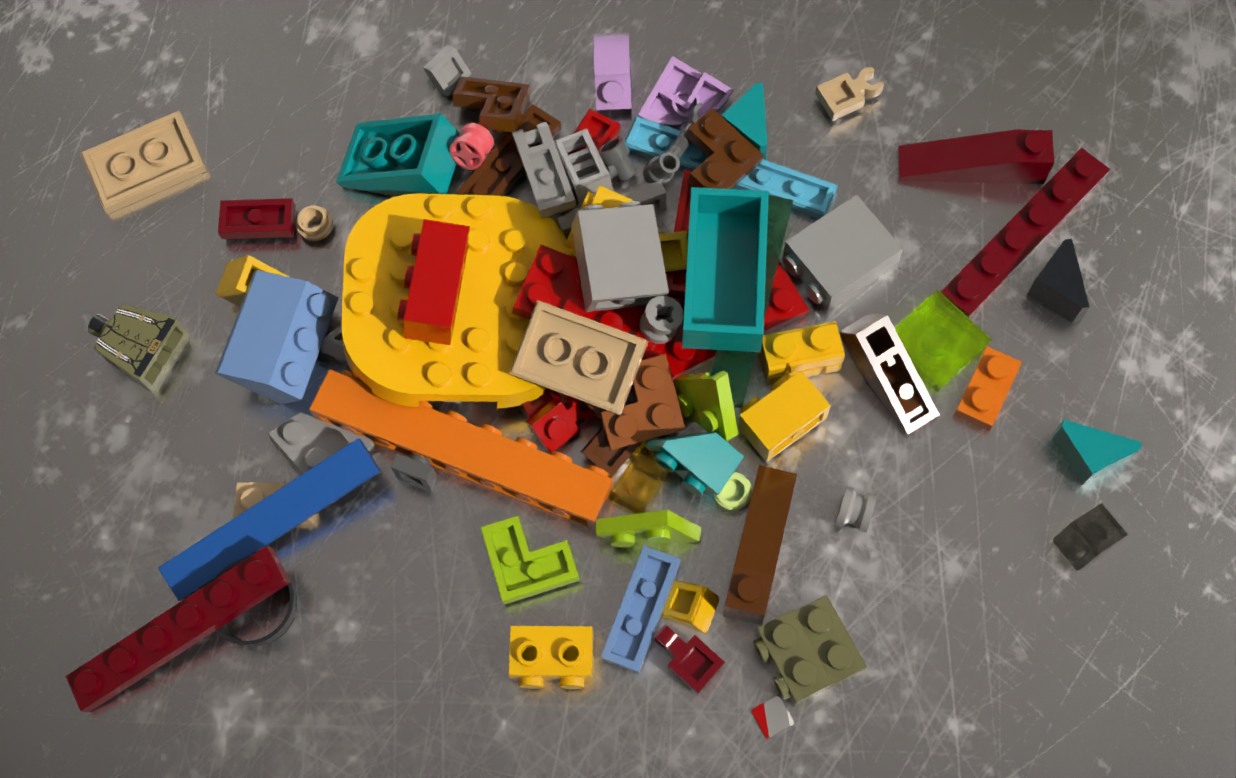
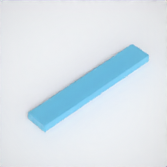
[624,116,838,219]

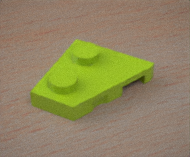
[596,509,701,547]

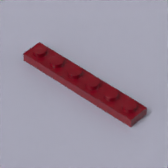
[938,147,1111,321]
[65,546,291,712]

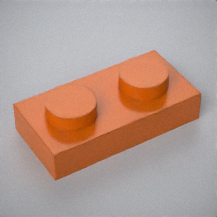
[954,346,1022,431]

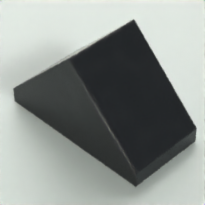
[1027,239,1090,323]

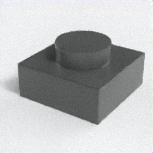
[390,453,438,491]

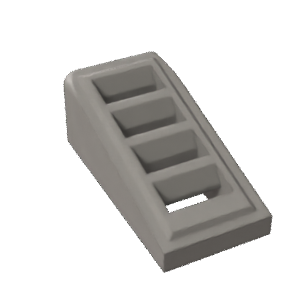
[554,129,614,206]

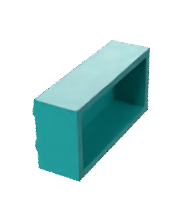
[682,187,769,352]

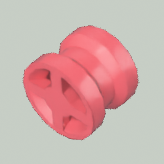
[449,123,494,170]

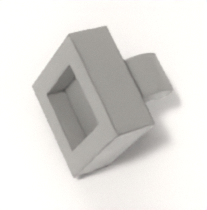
[423,45,472,97]

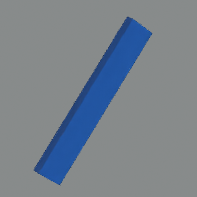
[158,438,381,601]

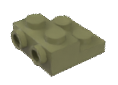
[753,595,867,707]

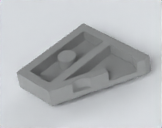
[268,412,376,475]

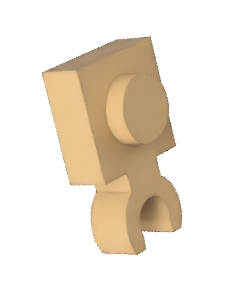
[815,67,884,121]

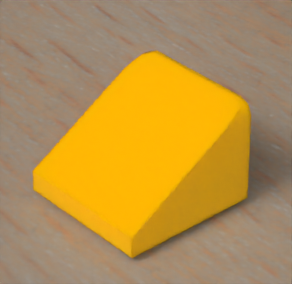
[659,231,688,272]
[661,580,719,633]

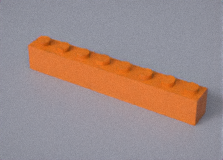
[309,369,614,531]

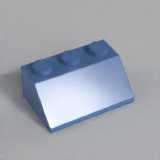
[215,270,339,404]

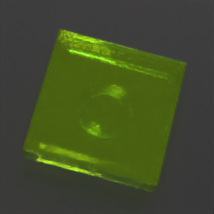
[895,290,993,393]

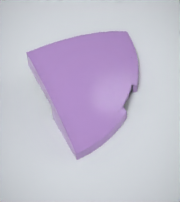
[637,56,734,126]

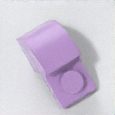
[593,33,632,110]

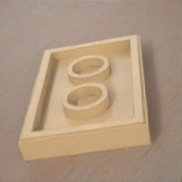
[80,110,207,214]
[509,300,648,415]

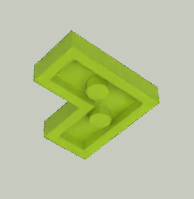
[481,516,580,605]

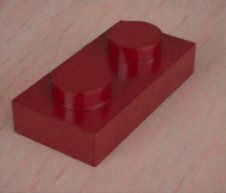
[218,198,296,239]

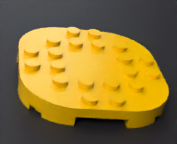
[341,193,570,408]

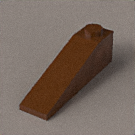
[723,465,797,625]

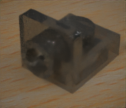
[1053,503,1128,570]

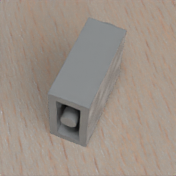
[783,194,903,312]
[571,201,669,312]

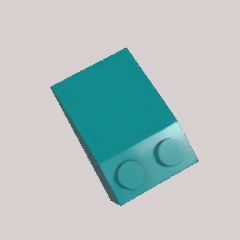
[336,113,459,197]

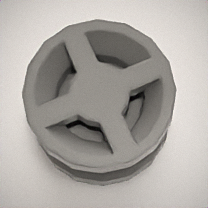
[639,296,684,344]
[835,486,877,532]

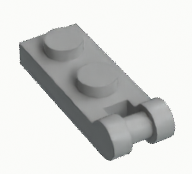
[512,122,577,218]

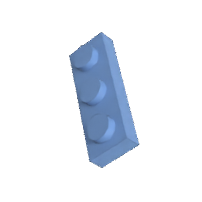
[601,545,681,674]

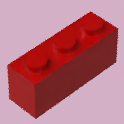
[397,219,470,345]

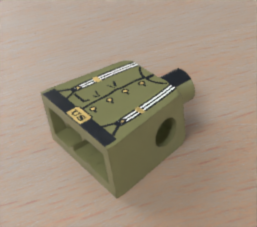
[88,304,188,392]

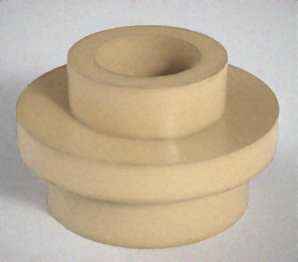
[296,205,333,241]

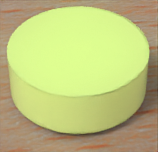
[713,472,752,513]

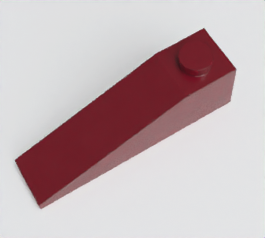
[897,129,1055,184]

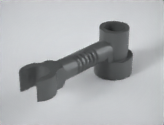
[643,103,702,186]
[560,137,637,216]

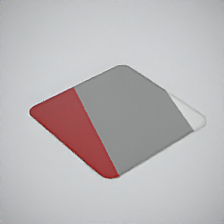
[751,695,794,738]

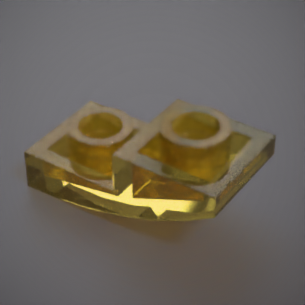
[609,436,670,514]

